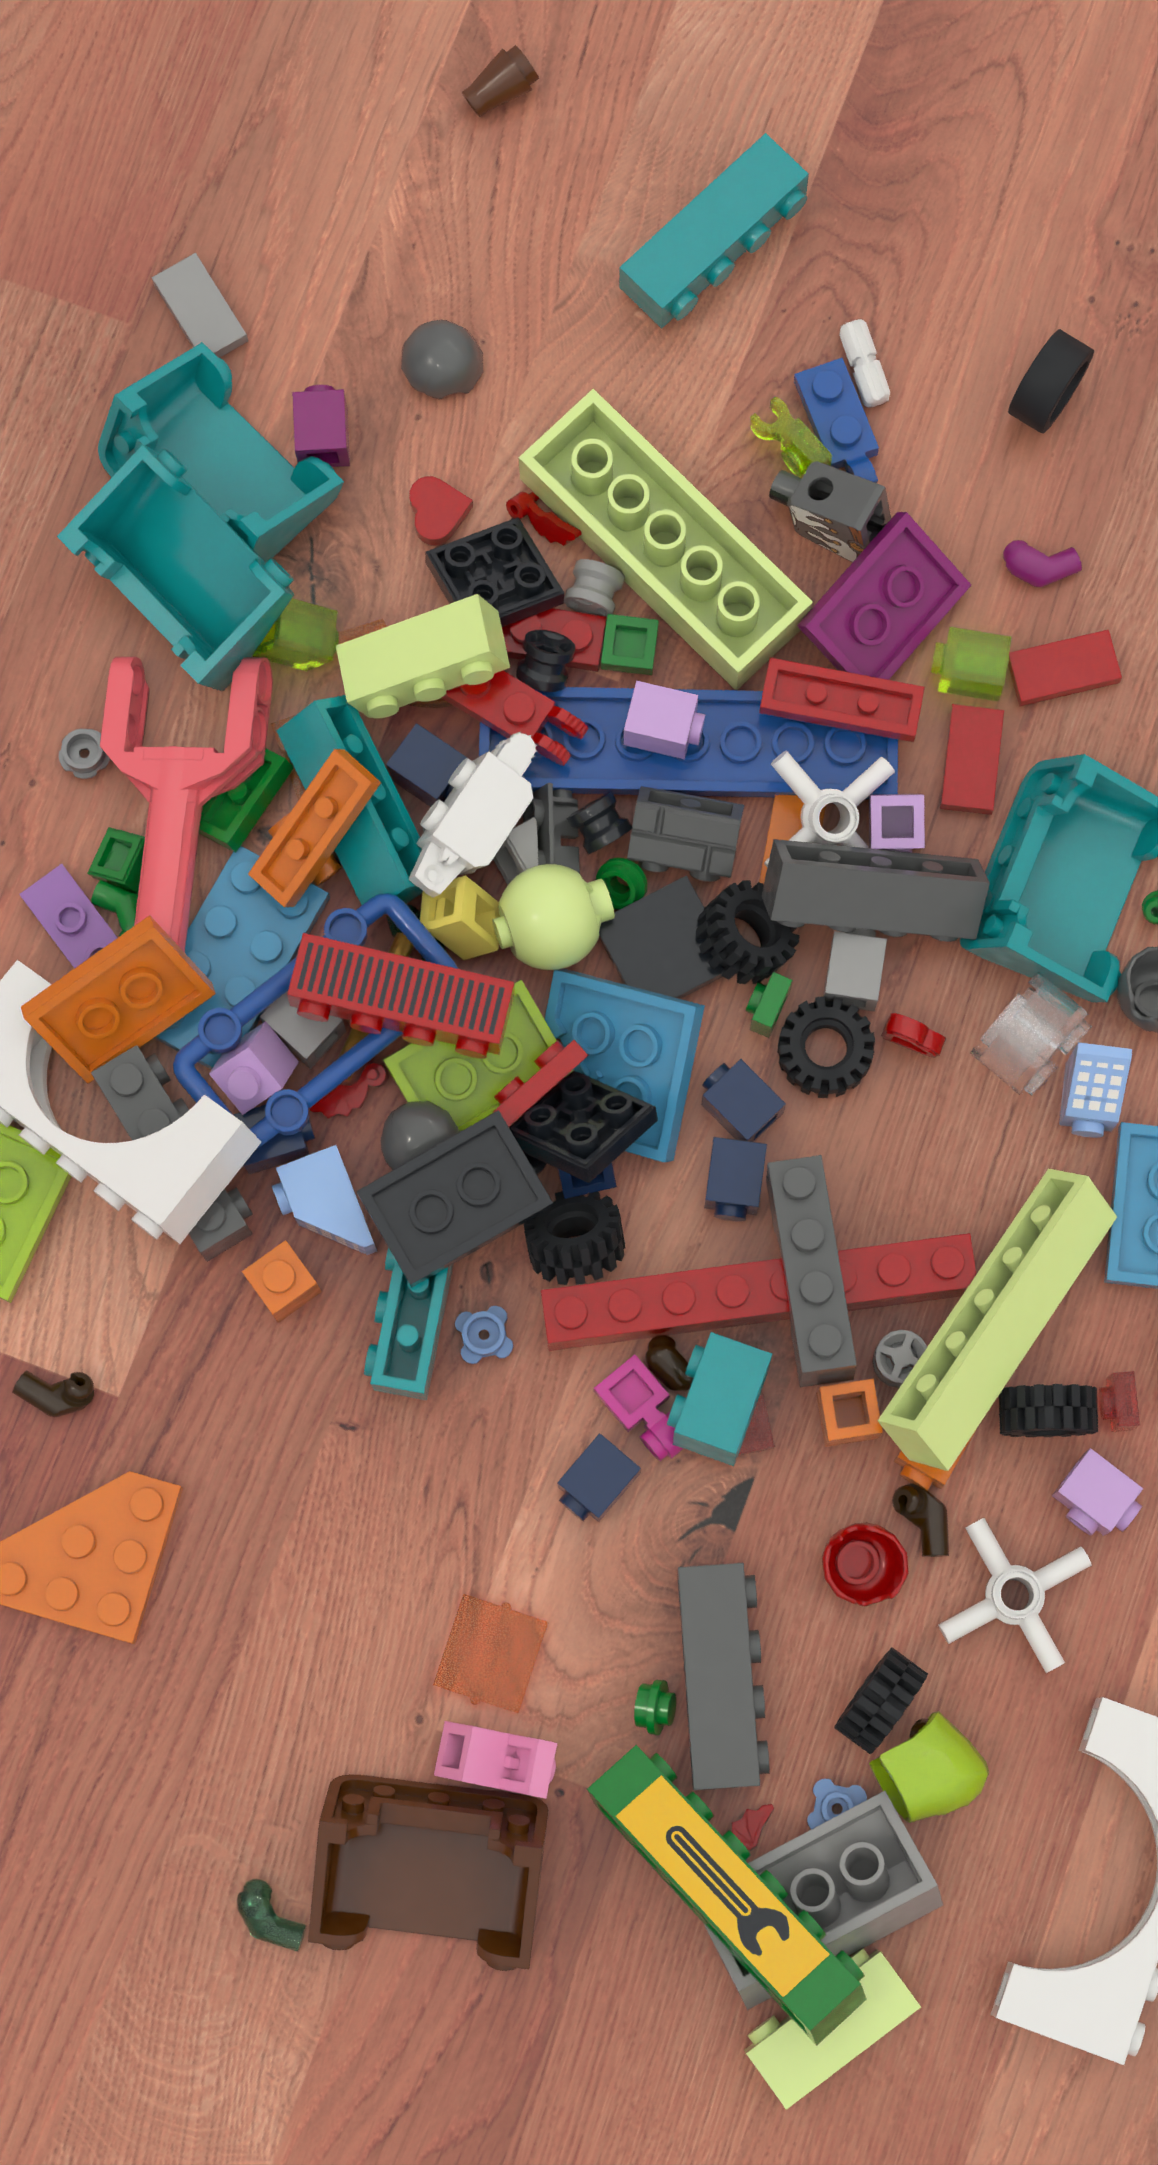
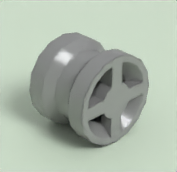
[564,559,625,616]
[872,1330,927,1388]

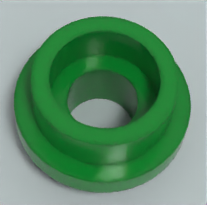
[596,857,648,909]

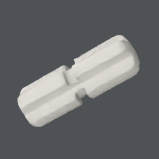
[839,319,890,408]

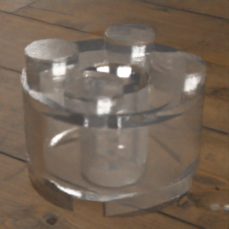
[970,972,1093,1096]

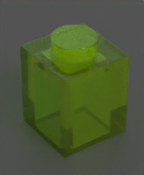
[253,598,339,671]
[930,627,1012,701]

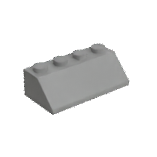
[703,1791,943,2010]

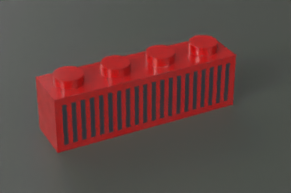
[287,933,515,1059]

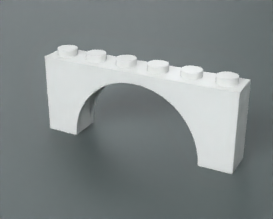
[0,960,261,1244]
[990,1697,1158,2065]

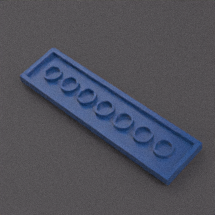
[479,687,898,799]

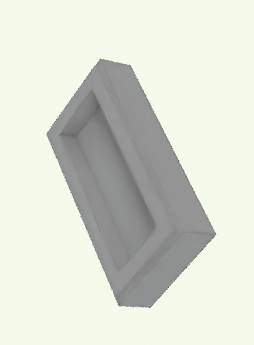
[152,253,248,358]

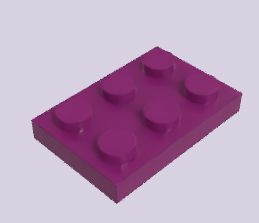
[797,512,971,680]

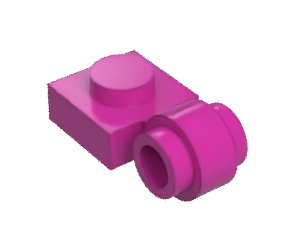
[594,1354,684,1461]

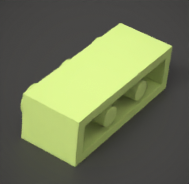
[336,594,510,718]
[744,1948,921,2110]

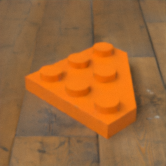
[0,1471,183,1644]

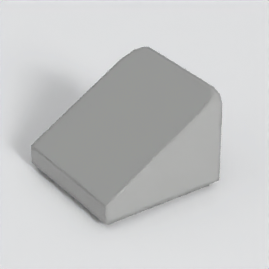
[493,817,538,885]

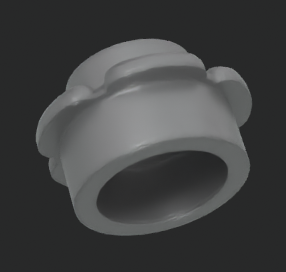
[59,729,110,779]

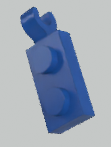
[794,357,879,483]

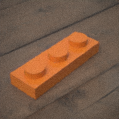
[248,749,381,908]

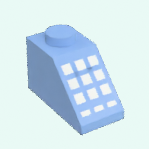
[1059,1042,1132,1138]
[272,1145,377,1255]

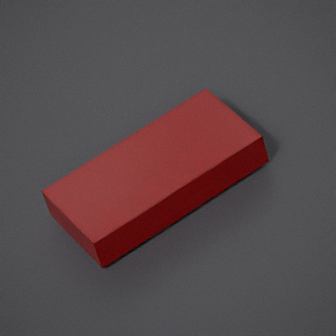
[1006,629,1122,707]
[940,704,1004,815]

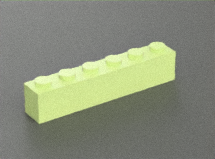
[877,1168,1117,1471]

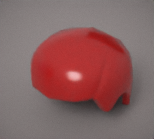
[822,1522,909,1606]

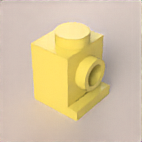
[420,875,500,960]

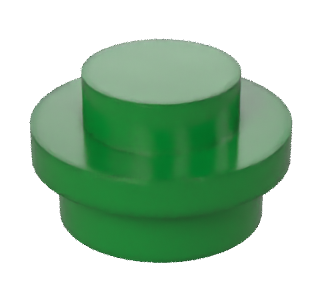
[634,1679,676,1735]

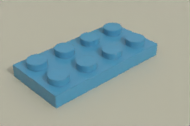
[154,846,330,1070]

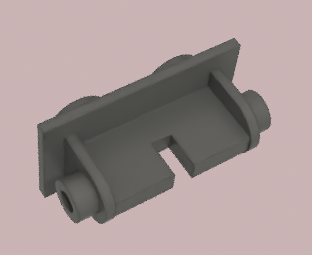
[523,783,580,874]

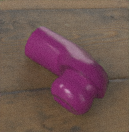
[1003,540,1082,587]

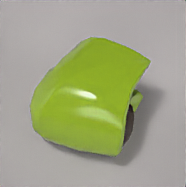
[869,1711,989,1823]

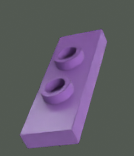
[19,864,117,968]

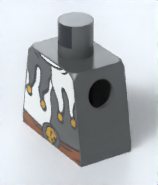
[769,461,891,562]

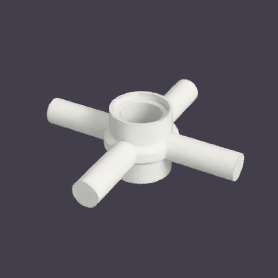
[764,751,895,868]
[938,1518,1092,1673]

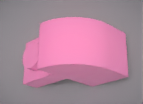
[434,1721,557,1799]

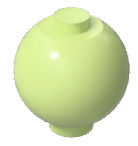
[492,864,615,970]

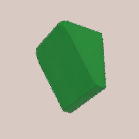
[87,827,145,894]

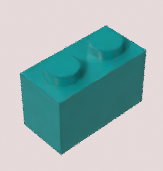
[667,1332,773,1466]

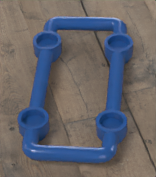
[173,893,458,1149]

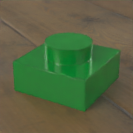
[601,614,659,675]
[745,972,793,1038]

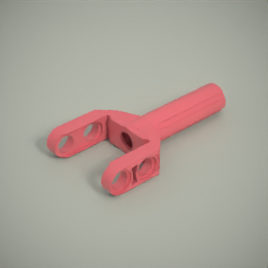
[100,657,273,953]

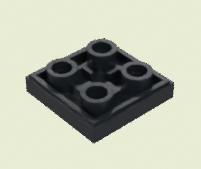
[425,517,564,627]
[599,875,724,999]
[509,1070,658,1183]

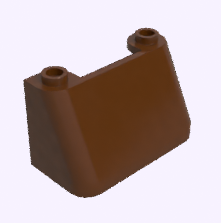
[308,1774,549,1971]

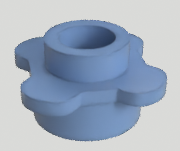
[455,1306,513,1364]
[807,1779,867,1829]

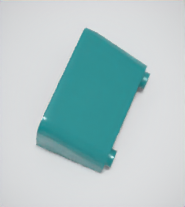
[98,342,344,562]
[57,445,294,691]
[960,754,1158,1003]

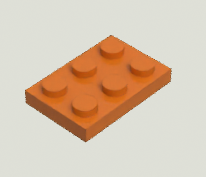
[21,915,216,1084]

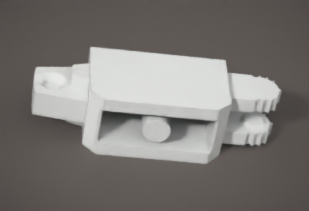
[409,732,537,898]

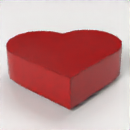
[409,476,473,546]
[881,1013,946,1058]

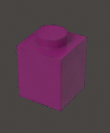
[292,385,350,467]

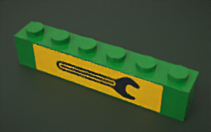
[587,1745,867,2046]

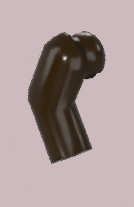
[645,1335,694,1391]
[12,1370,94,1417]
[892,1483,949,1557]

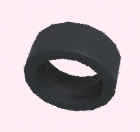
[1008,329,1094,433]

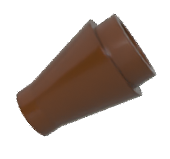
[462,45,539,117]

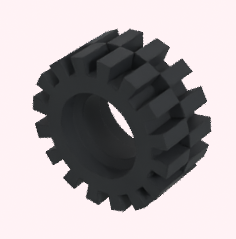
[696,880,800,984]
[777,996,875,1098]
[524,1191,626,1285]
[999,1384,1098,1438]
[834,1647,928,1754]

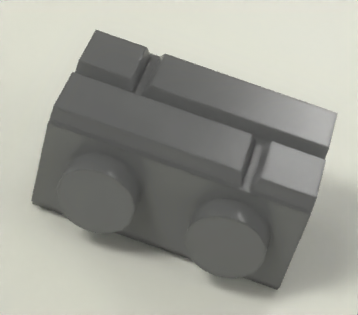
[627,786,744,882]

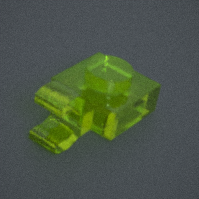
[750,397,832,477]

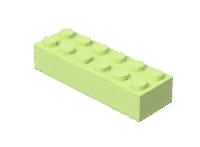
[518,389,813,690]

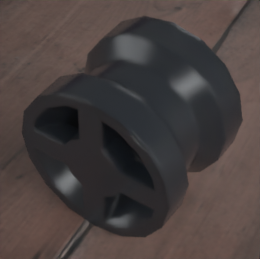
[516,630,576,692]
[566,791,632,854]

